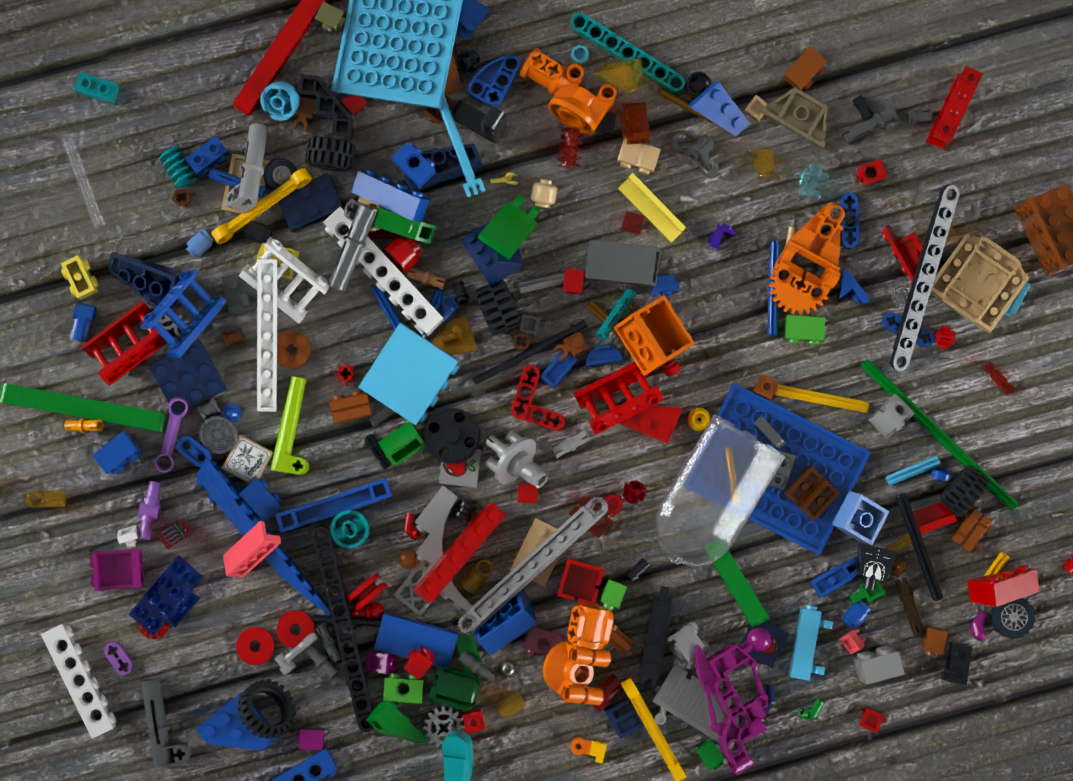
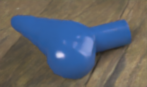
[440,295,459,325]

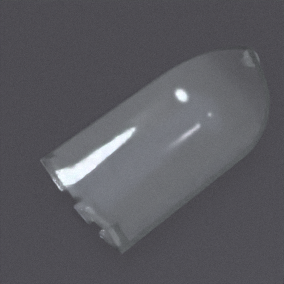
[655,415,785,567]

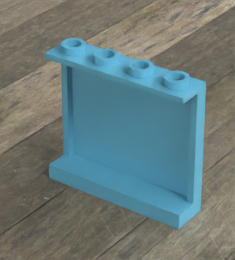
[358,322,460,425]

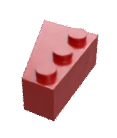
[618,406,683,444]

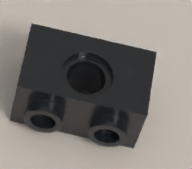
[944,642,973,685]

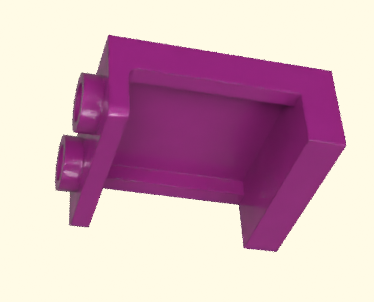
[90,548,144,591]

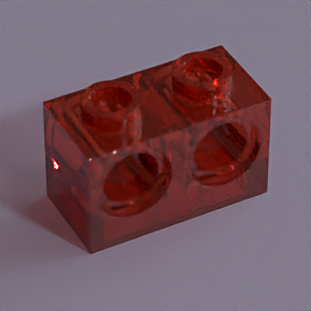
[569,496,613,538]

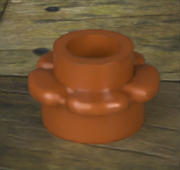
[891,560,908,578]

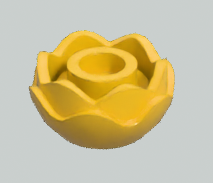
[687,407,711,432]

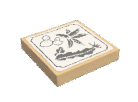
[222,435,274,482]

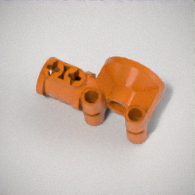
[520,48,617,135]
[543,603,613,705]

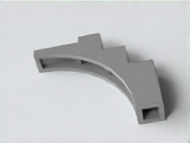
[415,486,472,612]

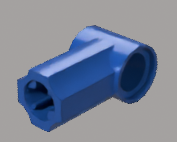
[71,302,97,342]

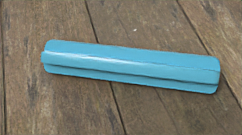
[886,456,941,485]

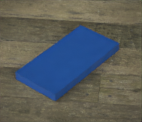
[374,612,458,667]

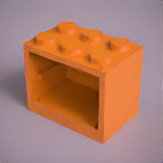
[613,295,695,376]

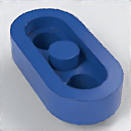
[177,436,212,467]

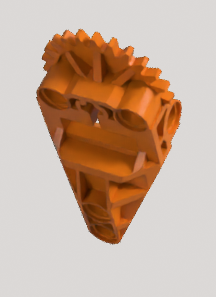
[769,202,845,315]

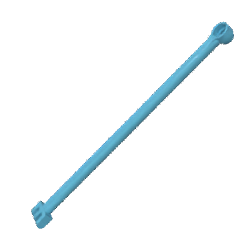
[440,95,485,198]

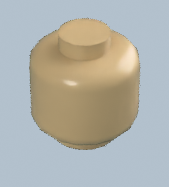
[531,179,558,208]

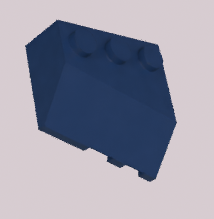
[460,220,523,287]

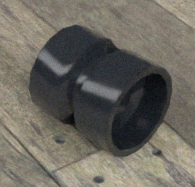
[685,71,711,100]

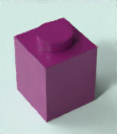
[296,728,325,750]

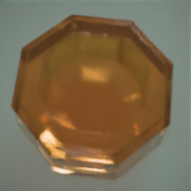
[398,550,418,569]

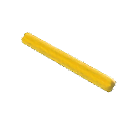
[775,384,869,413]

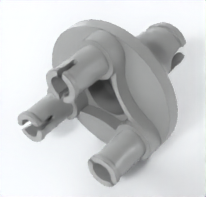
[485,430,548,488]

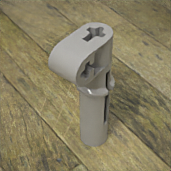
[225,123,268,213]

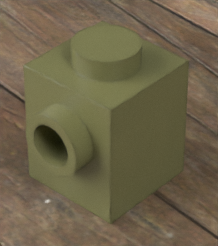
[315,2,346,32]

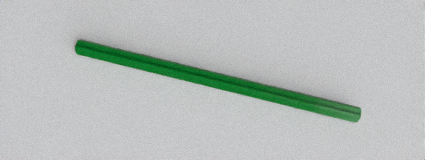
[861,359,1019,511]

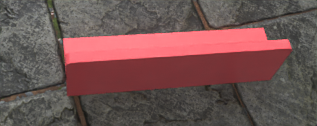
[223,521,281,578]

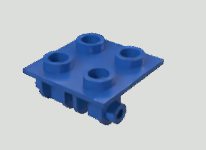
[456,0,490,40]

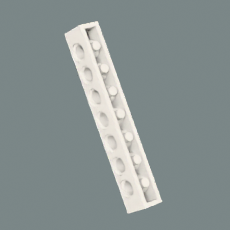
[323,207,445,336]

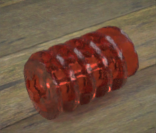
[557,127,585,169]

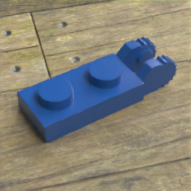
[809,556,857,598]

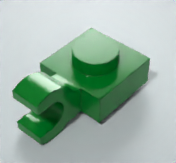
[848,580,885,603]

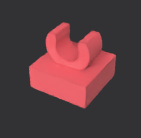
[839,629,866,655]

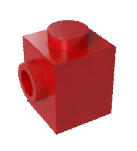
[404,645,436,680]

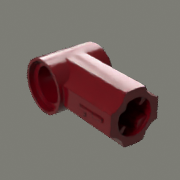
[591,673,622,713]

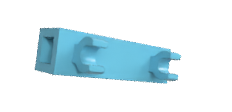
[788,605,833,681]

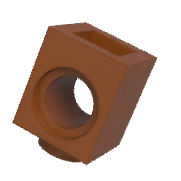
[752,374,780,400]
[921,627,948,657]

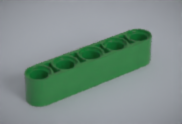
[704,538,769,629]

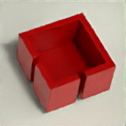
[557,558,605,605]

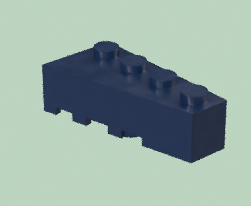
[404,144,483,192]

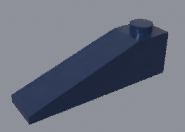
[108,252,184,309]

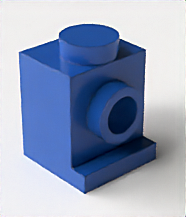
[651,274,679,297]

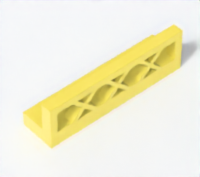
[618,173,686,243]

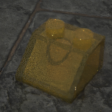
[596,58,645,93]

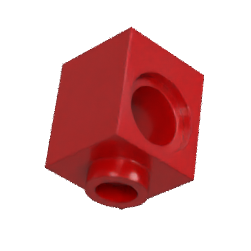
[856,159,887,187]
[462,709,486,734]

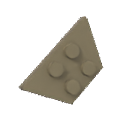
[760,87,828,149]

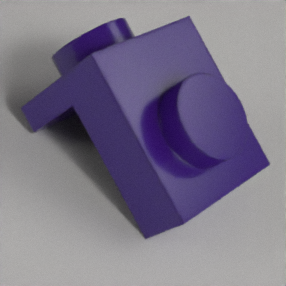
[707,224,736,251]

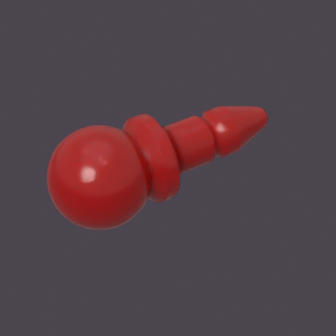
[350,603,385,618]

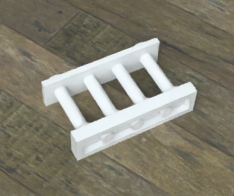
[239,237,330,324]

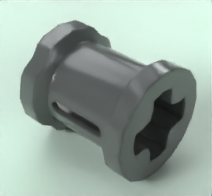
[196,397,222,421]

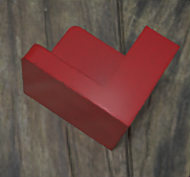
[562,268,584,295]

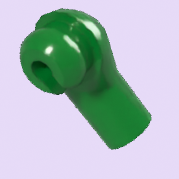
[798,698,824,720]

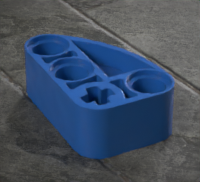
[468,55,520,108]

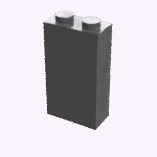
[583,240,661,287]

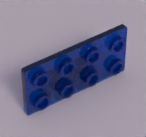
[129,555,203,636]

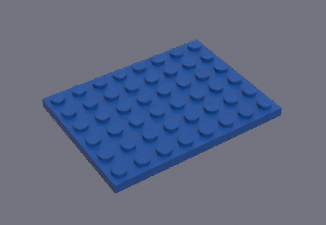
[682,383,871,555]

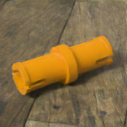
[64,418,104,433]

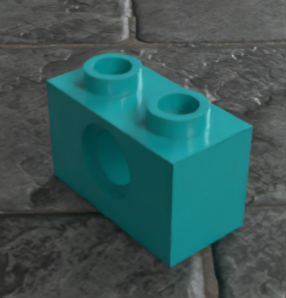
[74,72,120,105]

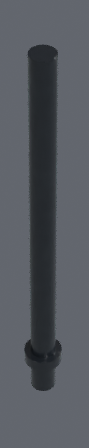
[472,320,587,385]

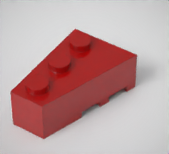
[967,565,1040,607]

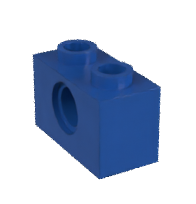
[391,142,436,189]

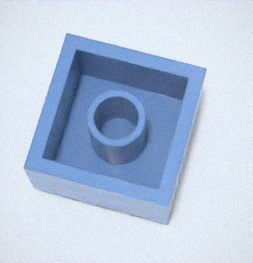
[832,491,889,546]

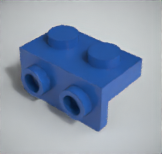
[186,136,230,177]

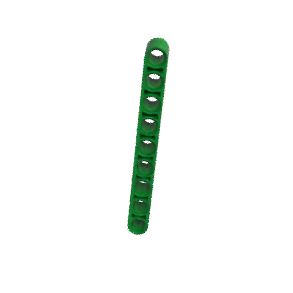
[0,383,169,433]

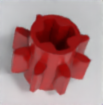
[934,325,955,349]
[334,362,359,386]

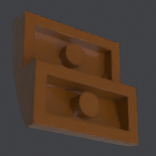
[784,465,840,521]

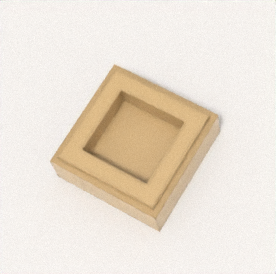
[744,95,768,122]

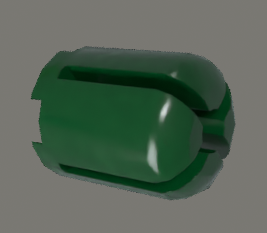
[428,664,481,712]

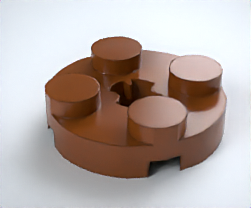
[277,330,312,369]

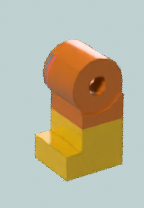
[570,737,607,764]

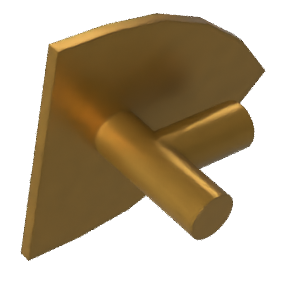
[432,315,478,355]

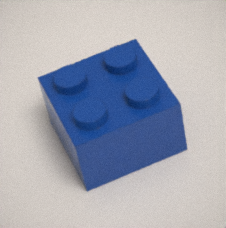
[92,432,143,475]

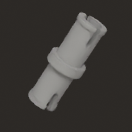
[551,430,590,458]

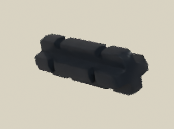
[364,434,392,469]

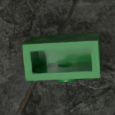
[378,421,426,467]

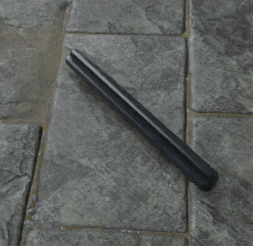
[896,493,943,601]

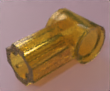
[26,490,67,508]
[460,558,494,594]

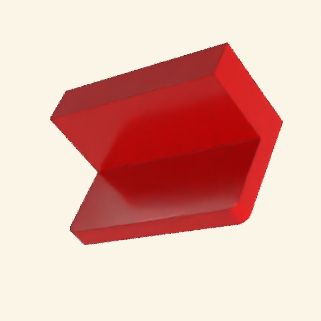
[913,502,957,534]

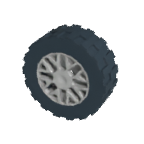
[990,598,1036,639]

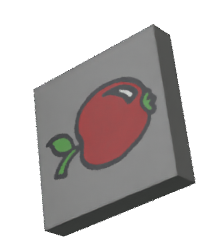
[439,449,481,488]

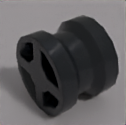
[453,500,477,522]

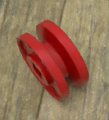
[346,572,388,612]

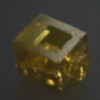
[752,149,774,178]

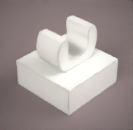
[117,525,139,550]

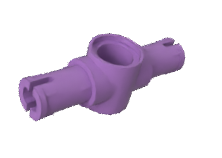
[138,481,161,540]

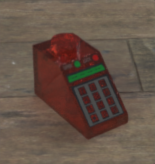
[156,520,192,550]

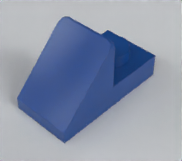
[838,269,870,305]

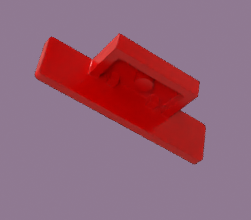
[882,225,923,285]

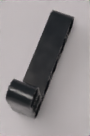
[451,100,507,144]

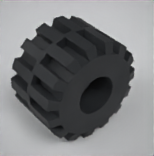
[475,279,521,336]

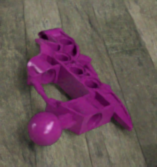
[695,627,772,776]

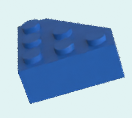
[196,691,280,751]

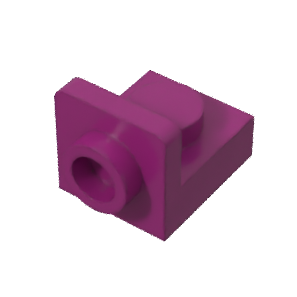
[366,652,398,674]

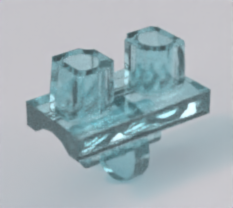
[795,164,829,199]

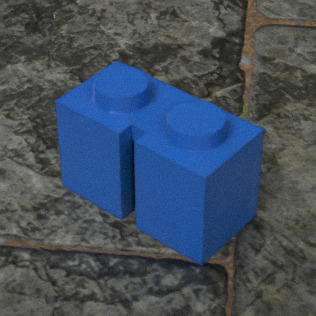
[238,475,282,522]

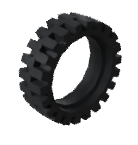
[237,679,296,739]

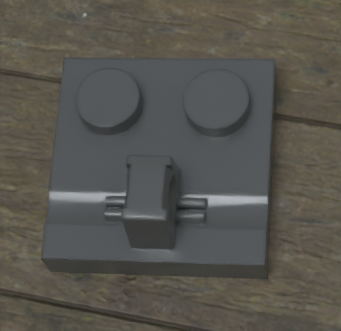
[221,272,257,315]

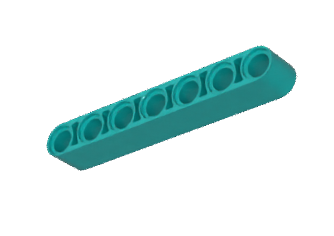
[571,13,685,94]

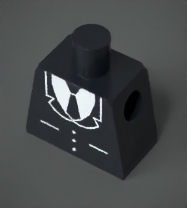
[857,543,897,590]

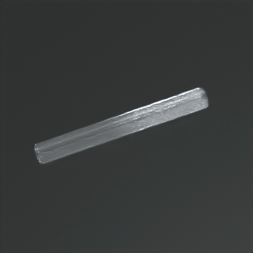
[63,138,105,229]

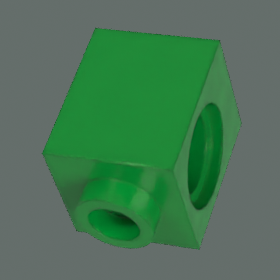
[695,739,725,770]

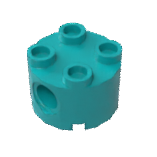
[330,510,370,549]

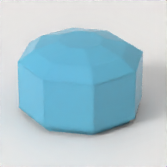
[570,45,589,65]

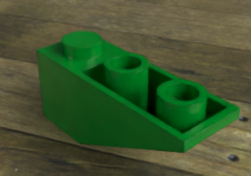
[372,207,437,244]
[366,701,428,744]

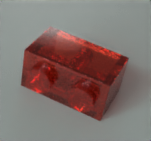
[619,102,650,145]

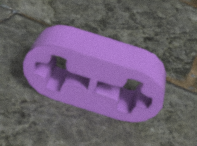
[104,642,134,675]

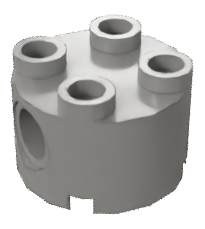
[868,394,915,439]
[666,625,710,669]

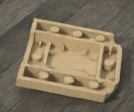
[931,234,1029,333]

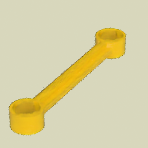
[212,168,312,244]
[621,677,687,781]

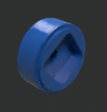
[222,404,242,423]
[931,467,952,482]

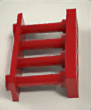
[925,66,983,150]
[81,301,167,386]
[573,362,664,435]

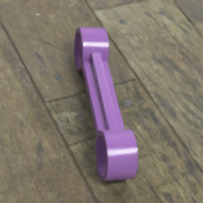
[154,397,188,473]

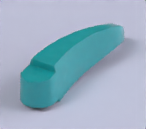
[442,730,474,781]

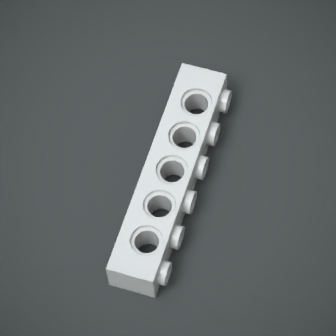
[41,623,117,739]

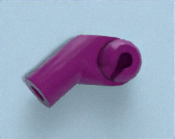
[970,611,988,641]

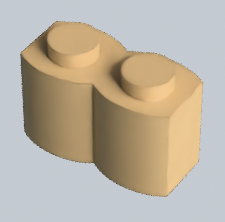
[617,138,661,175]

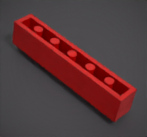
[413,502,506,603]

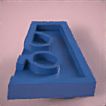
[688,81,750,136]

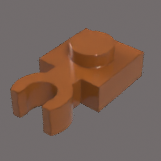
[293,96,316,132]
[553,331,589,361]

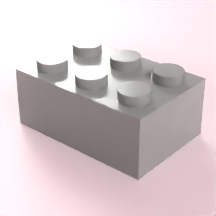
[853,646,905,684]

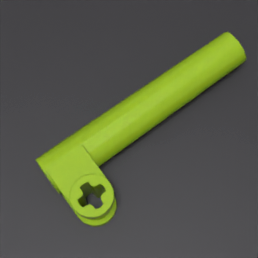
[270,376,309,475]

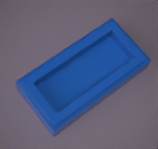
[540,351,579,389]

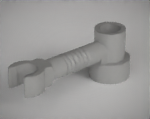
[274,632,318,676]

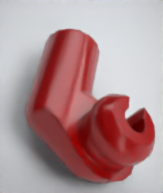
[403,513,422,540]

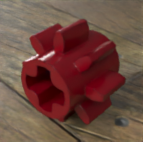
[622,480,646,504]

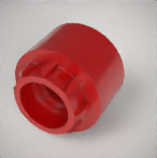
[383,236,422,274]

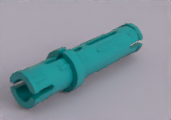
[596,288,637,340]

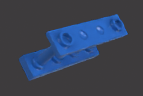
[140,270,227,358]

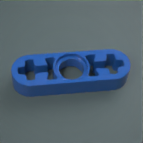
[840,193,859,249]
[882,313,935,348]

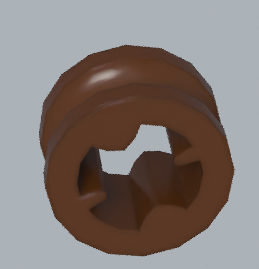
[173,189,191,207]
[513,333,530,351]

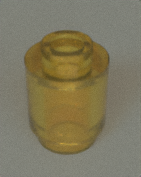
[496,692,526,719]

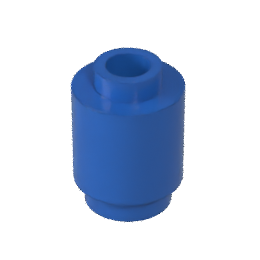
[842,600,871,629]

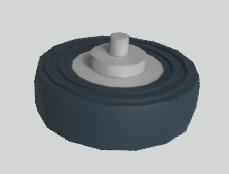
[263,158,297,191]

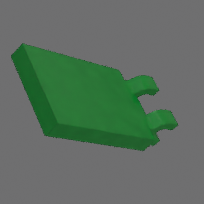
[478,194,541,260]

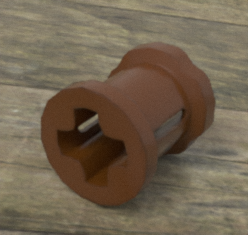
[222,327,246,349]

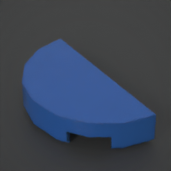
[586,345,624,367]

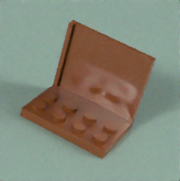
[1014,183,1073,276]

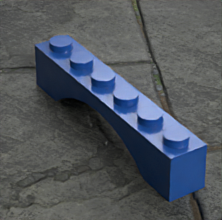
[275,478,393,533]

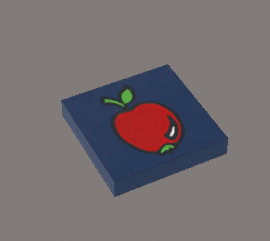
[740,621,789,668]

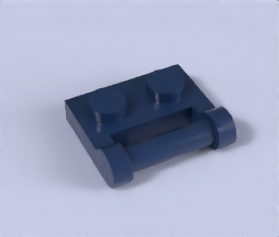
[604,697,644,739]

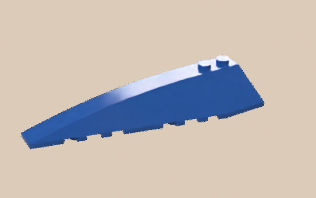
[195,460,331,616]

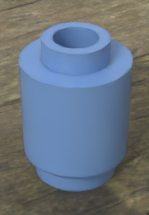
[186,229,214,257]

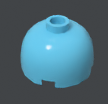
[260,81,300,121]

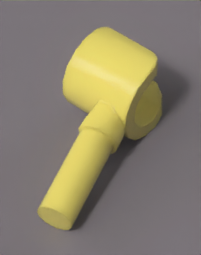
[490,172,518,185]

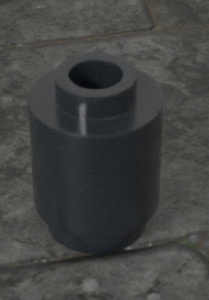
[243,221,273,244]

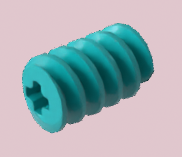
[159,145,197,189]

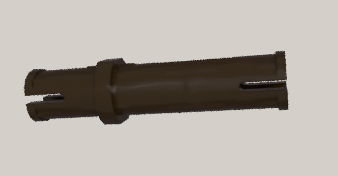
[895,577,925,636]

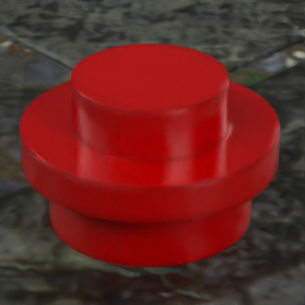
[662,360,680,377]

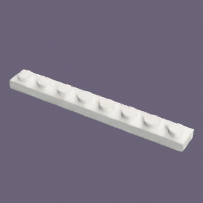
[257,258,277,412]

